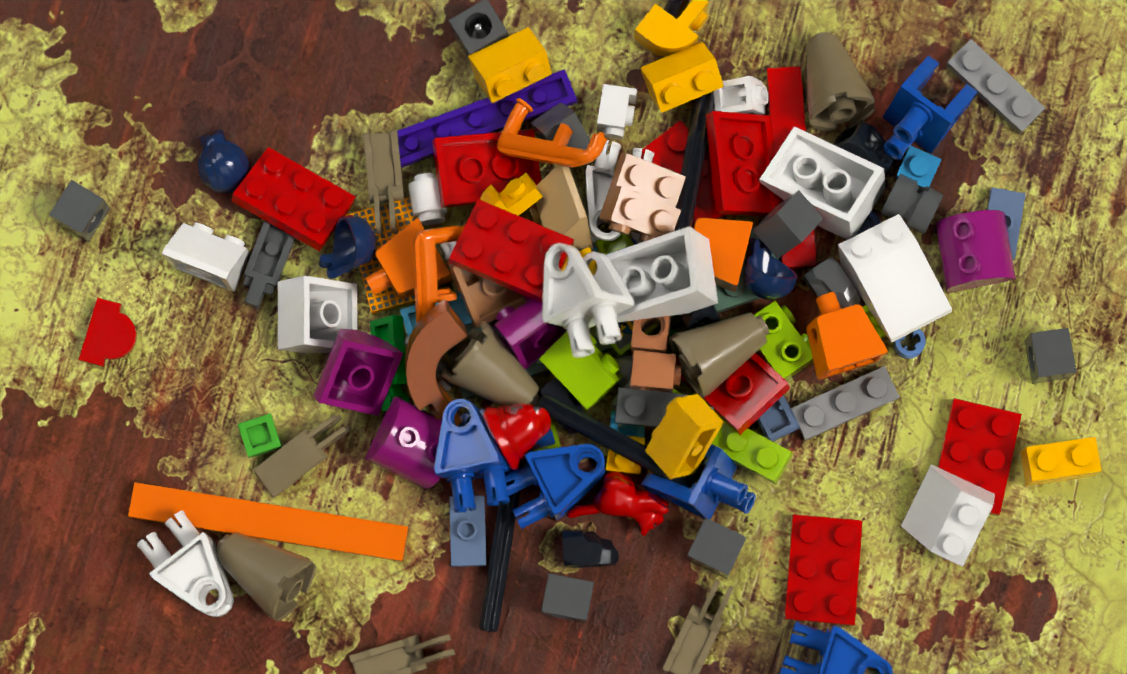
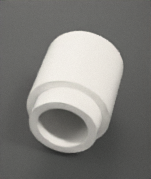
[408,173,447,226]

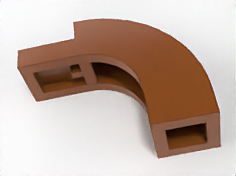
[405,299,467,425]

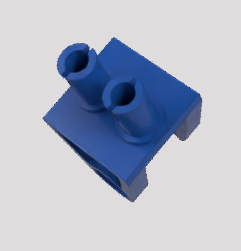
[882,55,978,159]
[434,399,514,513]
[505,444,606,529]
[641,444,756,520]
[779,621,893,674]

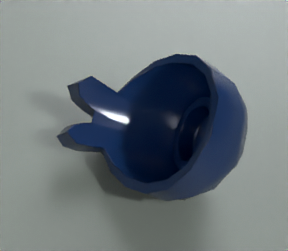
[198,129,249,194]
[319,215,377,279]
[744,238,797,300]

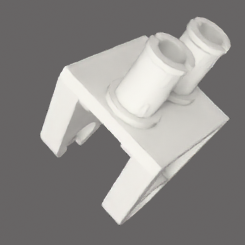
[586,140,655,248]
[543,243,635,358]
[137,510,234,617]

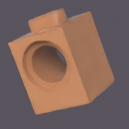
[631,316,671,356]
[630,350,682,393]

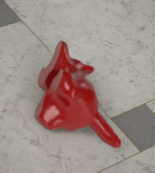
[567,471,669,536]

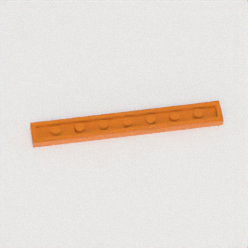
[128,482,409,562]

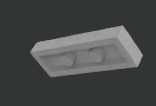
[946,39,1045,135]
[791,366,899,442]

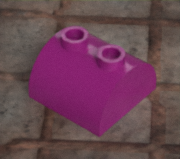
[935,210,1016,293]
[493,296,567,370]
[313,329,403,416]
[365,396,442,489]

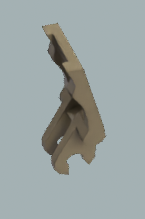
[363,130,404,234]
[254,414,351,499]
[662,579,734,674]
[349,634,455,674]

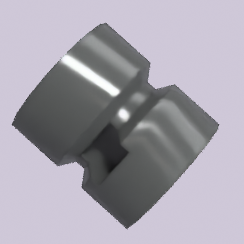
[881,173,944,234]

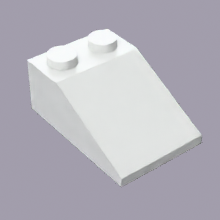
[760,127,885,240]
[838,214,952,343]
[606,226,718,322]

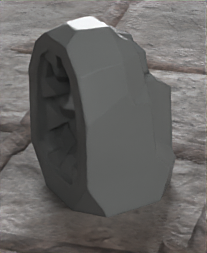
[803,257,860,309]

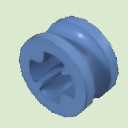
[893,329,926,359]

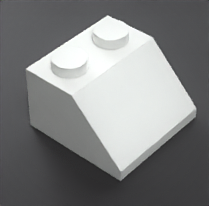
[162,222,251,292]
[278,276,358,353]
[901,464,995,567]

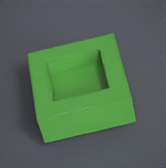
[238,413,282,459]

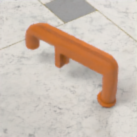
[497,98,607,168]
[412,225,465,323]

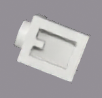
[713,76,768,115]

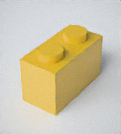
[468,27,552,103]
[640,42,724,113]
[645,394,724,479]
[1020,437,1102,486]

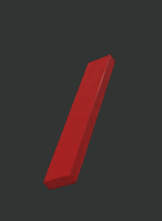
[766,66,817,269]

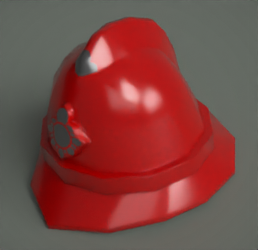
[483,403,551,471]

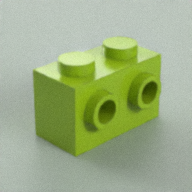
[754,301,813,381]
[539,331,624,409]

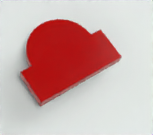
[78,297,137,367]

